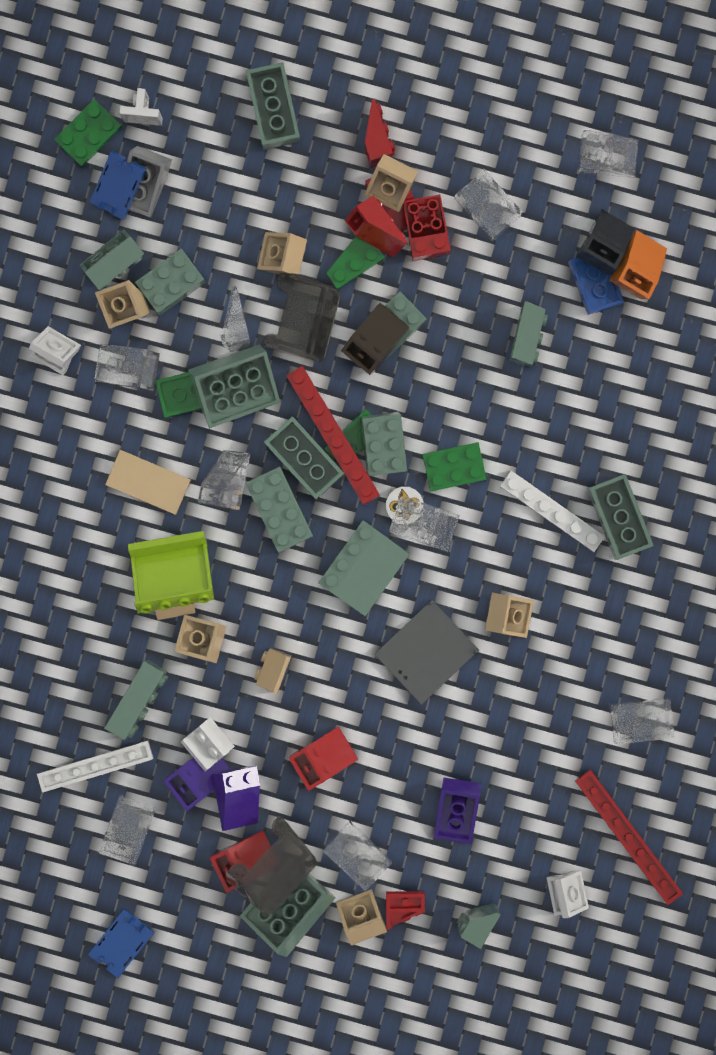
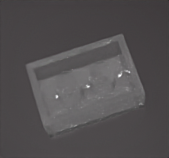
[455,169,523,241]
[609,698,675,744]
[323,820,392,891]

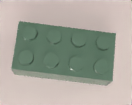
[246,62,300,150]
[264,416,345,500]
[245,467,314,553]
[587,474,654,560]
[104,660,168,740]

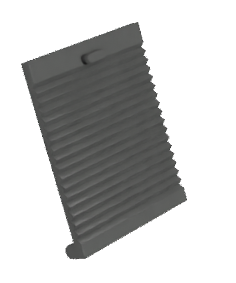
[374,600,479,705]

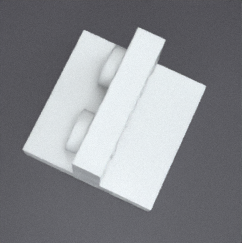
[120,88,163,126]
[29,326,81,375]
[181,717,235,771]
[547,870,589,918]

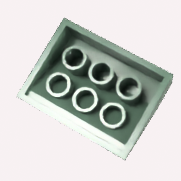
[188,344,280,429]
[318,521,409,616]
[240,857,336,957]

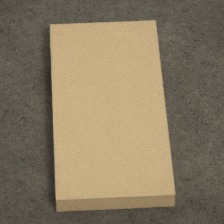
[105,450,191,515]

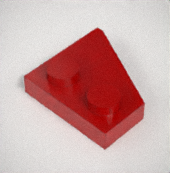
[386,891,425,930]

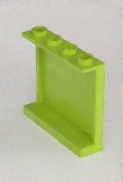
[128,531,214,613]

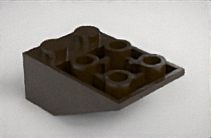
[341,303,409,375]

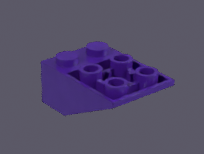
[163,758,231,811]

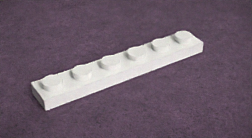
[500,471,605,552]
[37,740,154,793]

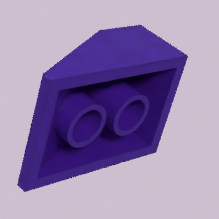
[212,766,260,831]
[434,777,481,844]

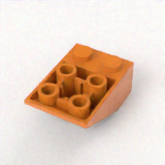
[609,230,667,299]

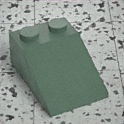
[385,292,427,361]

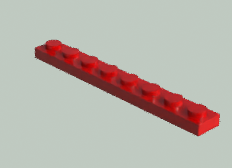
[286,366,380,505]
[575,769,683,905]

